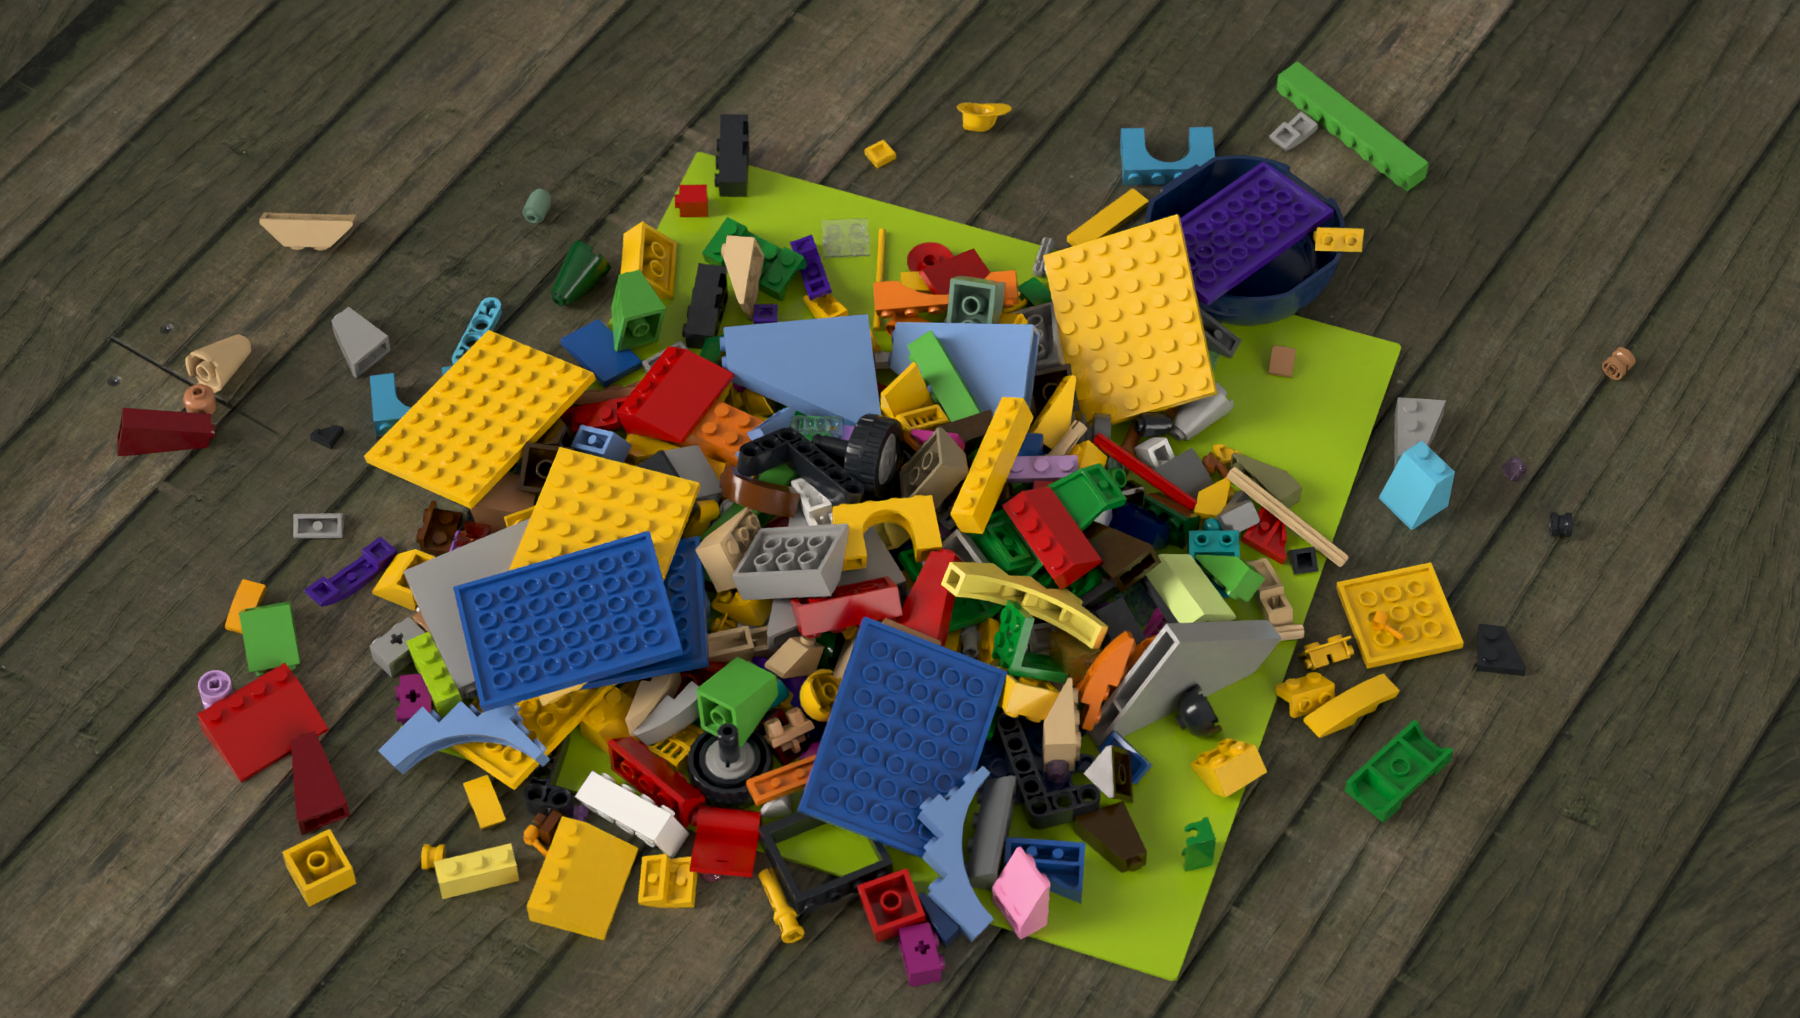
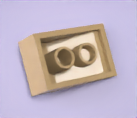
[721,235,764,320]

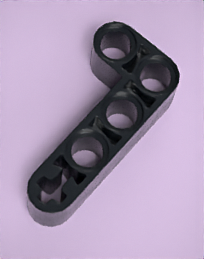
[523,733,574,818]

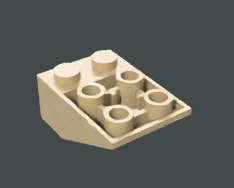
[695,507,761,592]
[1042,678,1081,772]

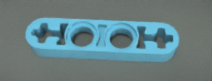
[452,297,502,365]

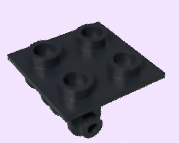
[1088,596,1146,656]

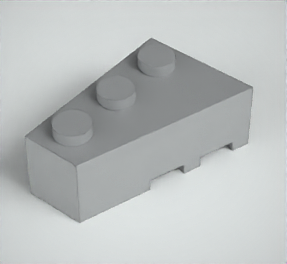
[1394,397,1446,469]

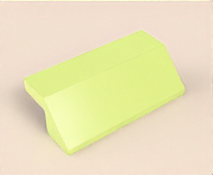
[1146,554,1236,623]

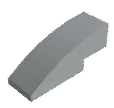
[633,681,700,746]

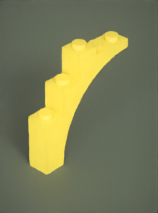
[941,562,1108,649]

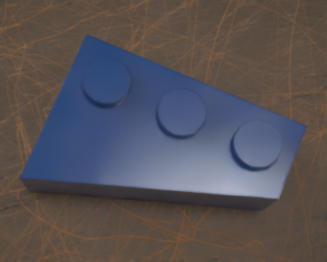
[1004,837,1085,903]

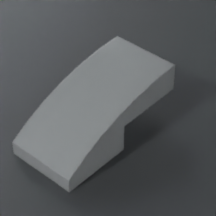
[1269,112,1318,151]

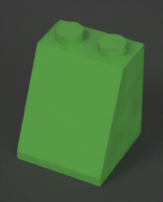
[611,270,666,352]
[239,601,301,676]
[696,657,778,748]

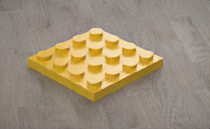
[1336,562,1464,669]

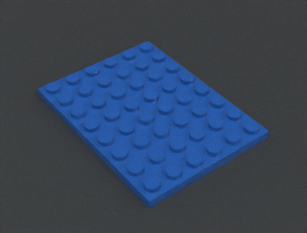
[453,531,684,712]
[797,617,1008,858]

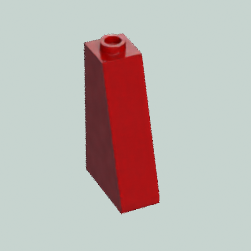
[895,549,963,647]

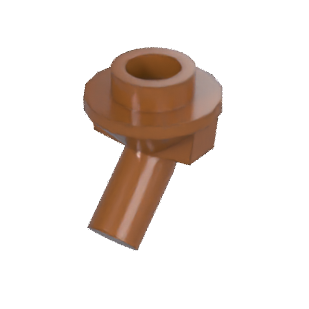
[1202,452,1229,479]

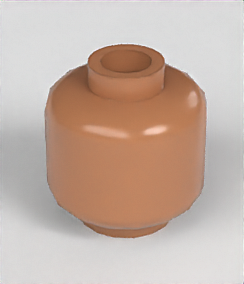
[183,384,217,416]

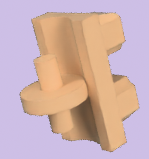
[764,707,815,754]

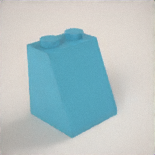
[1379,441,1455,530]

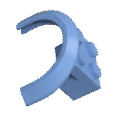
[571,425,632,463]

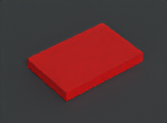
[919,248,991,311]

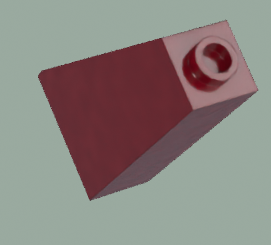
[117,408,215,456]
[291,731,350,835]

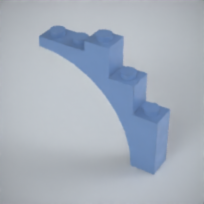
[378,701,550,774]
[917,766,993,943]

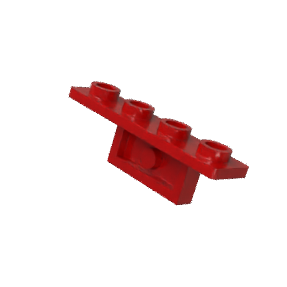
[560,395,629,436]

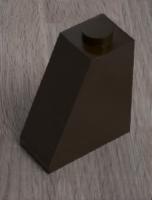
[1074,801,1147,873]

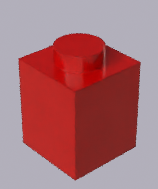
[675,184,708,218]

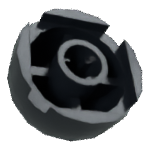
[1175,685,1223,737]

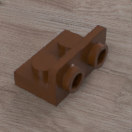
[416,500,463,556]

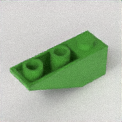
[1195,555,1266,602]

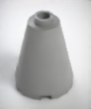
[1170,382,1234,441]

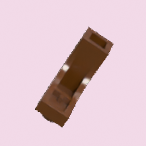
[719,464,801,518]

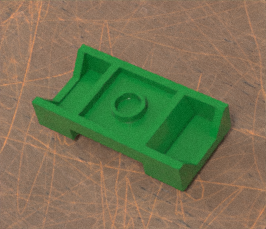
[702,217,807,302]
[1345,719,1453,823]

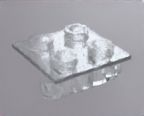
[821,219,870,258]

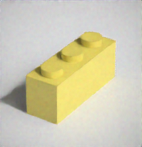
[434,843,519,899]

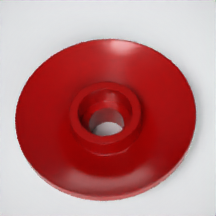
[907,242,953,272]

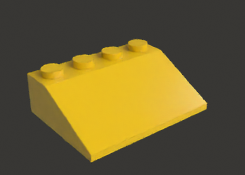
[527,816,638,940]

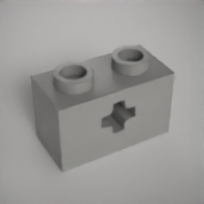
[370,617,426,677]

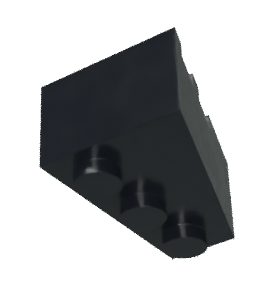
[715,114,750,197]
[682,263,728,349]

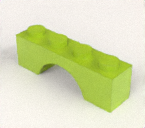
[406,632,463,719]

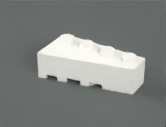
[575,771,689,859]

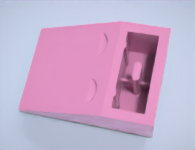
[992,847,1051,940]

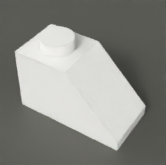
[1134,437,1175,470]

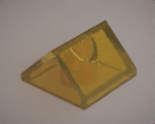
[1048,629,1103,688]

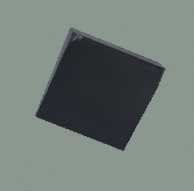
[1288,547,1318,575]

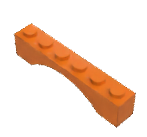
[873,270,1019,319]

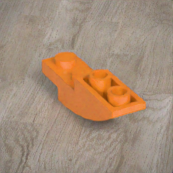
[1078,631,1136,731]

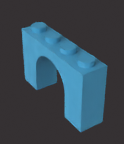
[1120,127,1215,185]
[370,366,452,436]

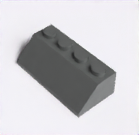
[964,776,1017,891]

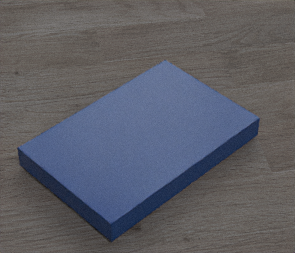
[560,319,642,387]

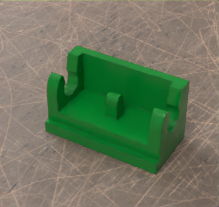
[1182,817,1216,872]

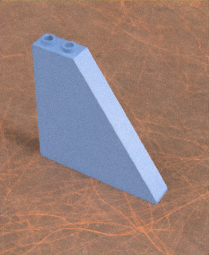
[719,314,881,428]
[888,322,1040,433]

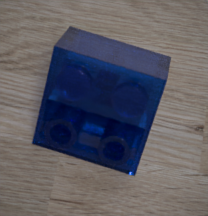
[1108,501,1170,551]

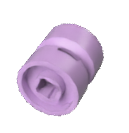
[198,670,234,709]

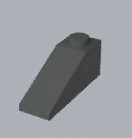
[1199,307,1241,359]

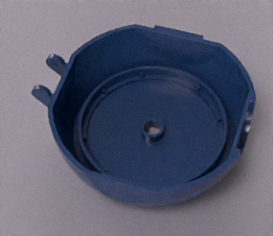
[1146,155,1345,326]

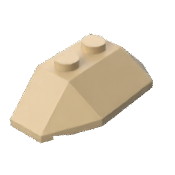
[260,212,356,250]

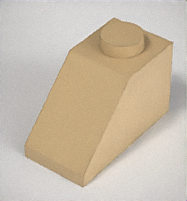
[764,636,824,679]

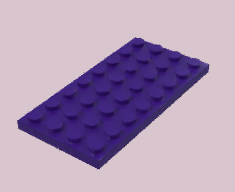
[1180,161,1334,306]

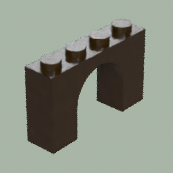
[936,409,1015,514]

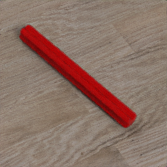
[1092,433,1197,511]

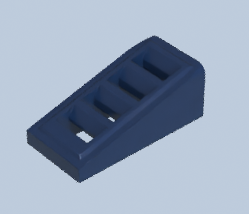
[918,892,959,948]

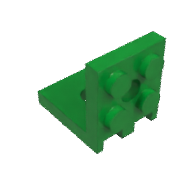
[991,600,1067,683]

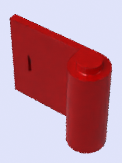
[689,806,762,877]

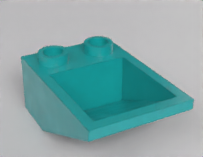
[1187,518,1240,598]

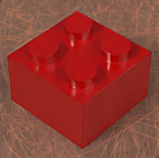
[857,868,926,943]

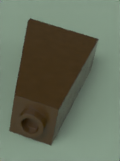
[1082,521,1161,593]

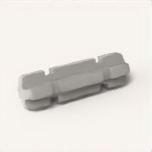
[1033,237,1055,278]

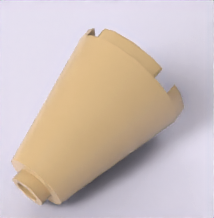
[186,334,251,393]

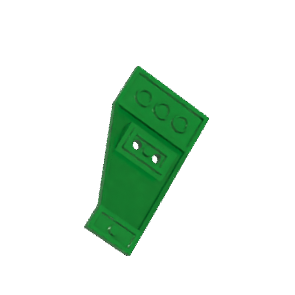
[898,463,1127,632]

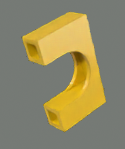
[832,495,942,571]

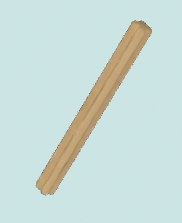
[1227,467,1349,567]

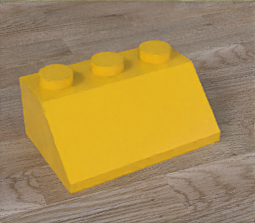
[621,221,677,299]

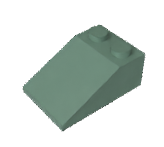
[946,275,1005,324]

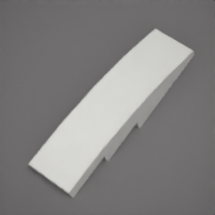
[791,478,832,526]

